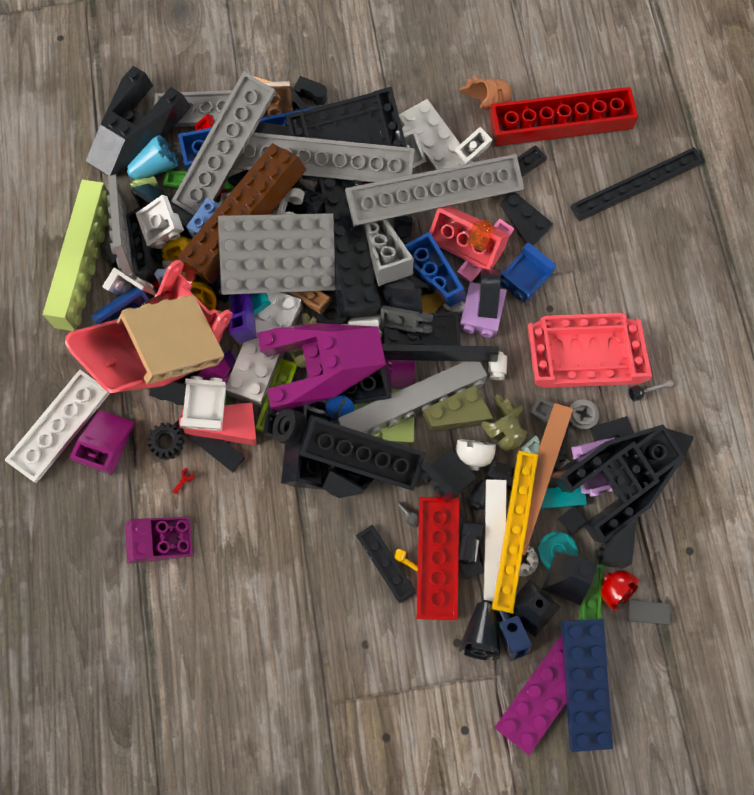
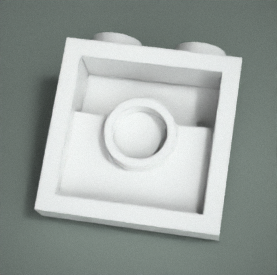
[136,195,184,249]

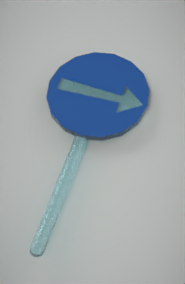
[320,395,355,420]

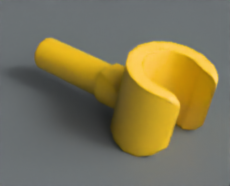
[394,549,418,571]

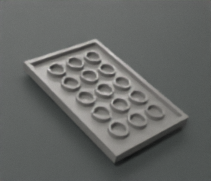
[218,214,336,295]

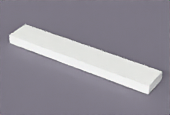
[484,480,506,602]

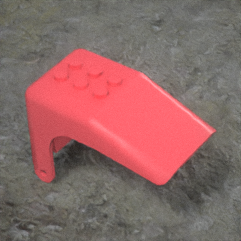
[65,260,233,393]

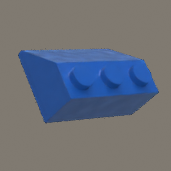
[91,286,151,324]

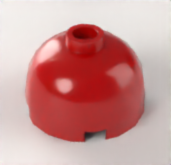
[601,570,641,612]

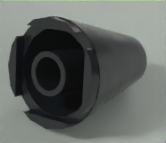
[459,600,500,661]

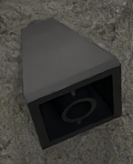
[511,579,561,638]

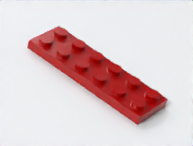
[416,497,459,621]

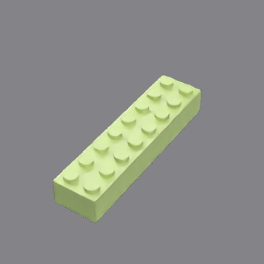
[43,180,110,331]

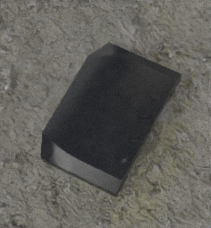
[285,86,407,182]

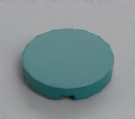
[537,532,578,570]

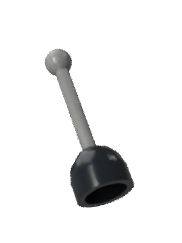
[628,380,674,402]

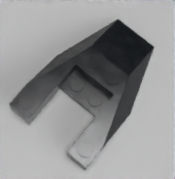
[86,66,191,176]
[551,424,685,543]

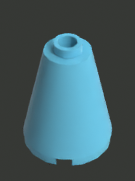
[127,135,179,180]

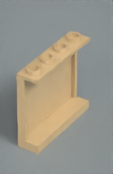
[117,295,224,385]

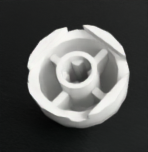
[456,439,496,470]

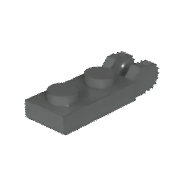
[381,306,433,333]

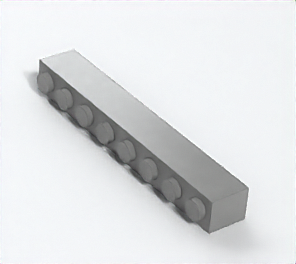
[338,361,487,435]

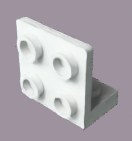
[102,268,157,295]

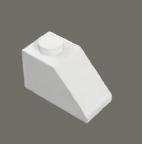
[454,127,492,164]

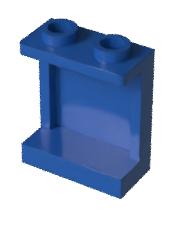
[500,243,557,303]

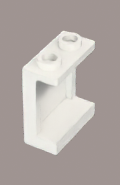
[180,376,227,431]

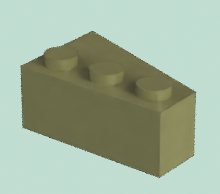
[423,385,493,433]

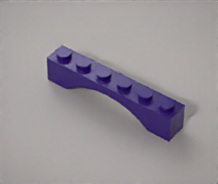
[228,294,257,344]

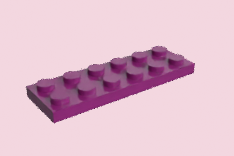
[494,634,566,755]

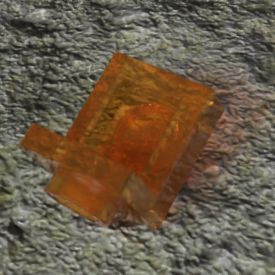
[466,220,497,251]

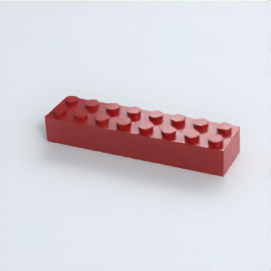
[489,87,638,147]

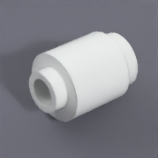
[488,352,507,380]

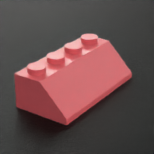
[430,206,510,269]

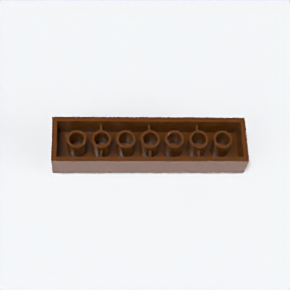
[178,143,307,284]

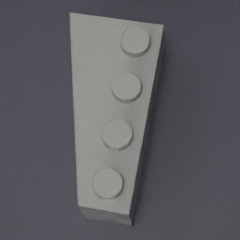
[364,219,414,286]

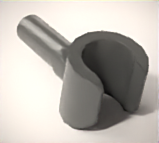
[398,502,419,528]

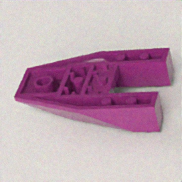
[257,323,386,412]

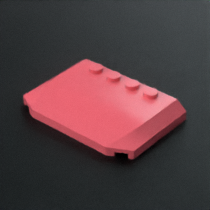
[527,313,652,388]

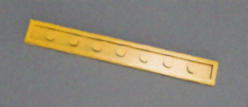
[492,450,538,614]

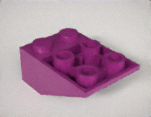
[70,410,135,476]
[125,517,193,564]

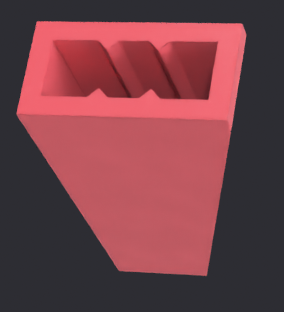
[179,402,257,445]

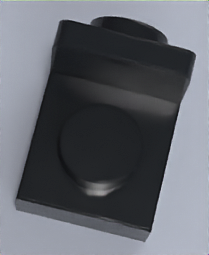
[394,216,413,245]

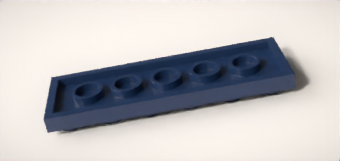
[561,618,613,752]

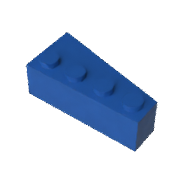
[405,232,466,307]

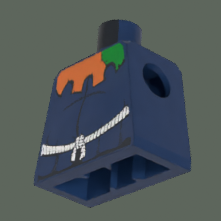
[498,611,532,661]

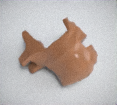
[459,75,512,110]

